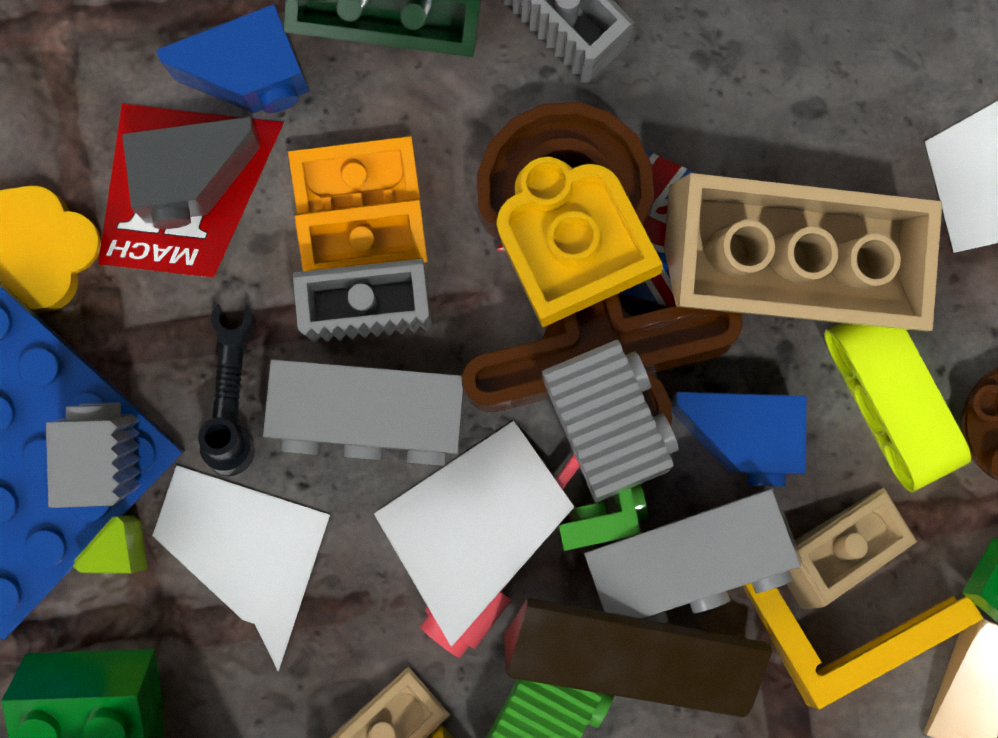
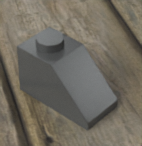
[122,117,260,229]

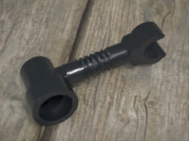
[198,304,256,476]

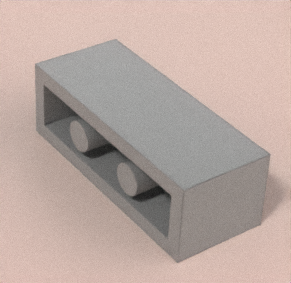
[263,360,465,466]
[584,487,802,623]

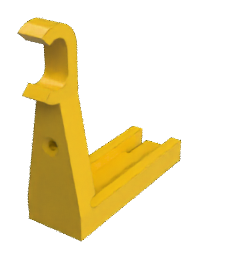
[737,583,983,710]

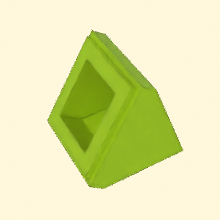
[73,515,148,574]

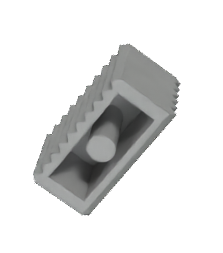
[504,0,635,83]
[293,259,432,344]
[542,339,679,502]
[46,402,141,508]

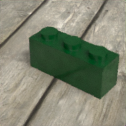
[284,0,482,57]

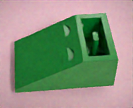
[1,649,163,738]

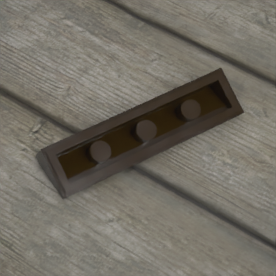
[504,598,772,717]

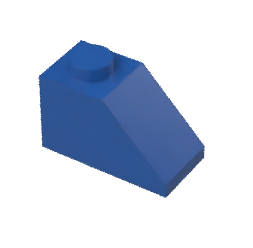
[156,4,310,114]
[669,392,807,487]

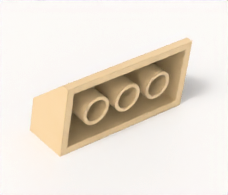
[664,173,942,332]

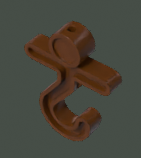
[462,102,743,426]

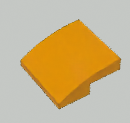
[288,136,428,271]

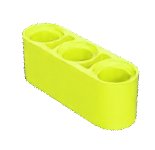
[824,323,971,493]

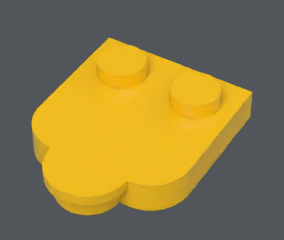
[497,157,663,328]
[0,186,101,314]

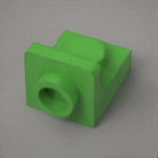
[557,484,648,551]

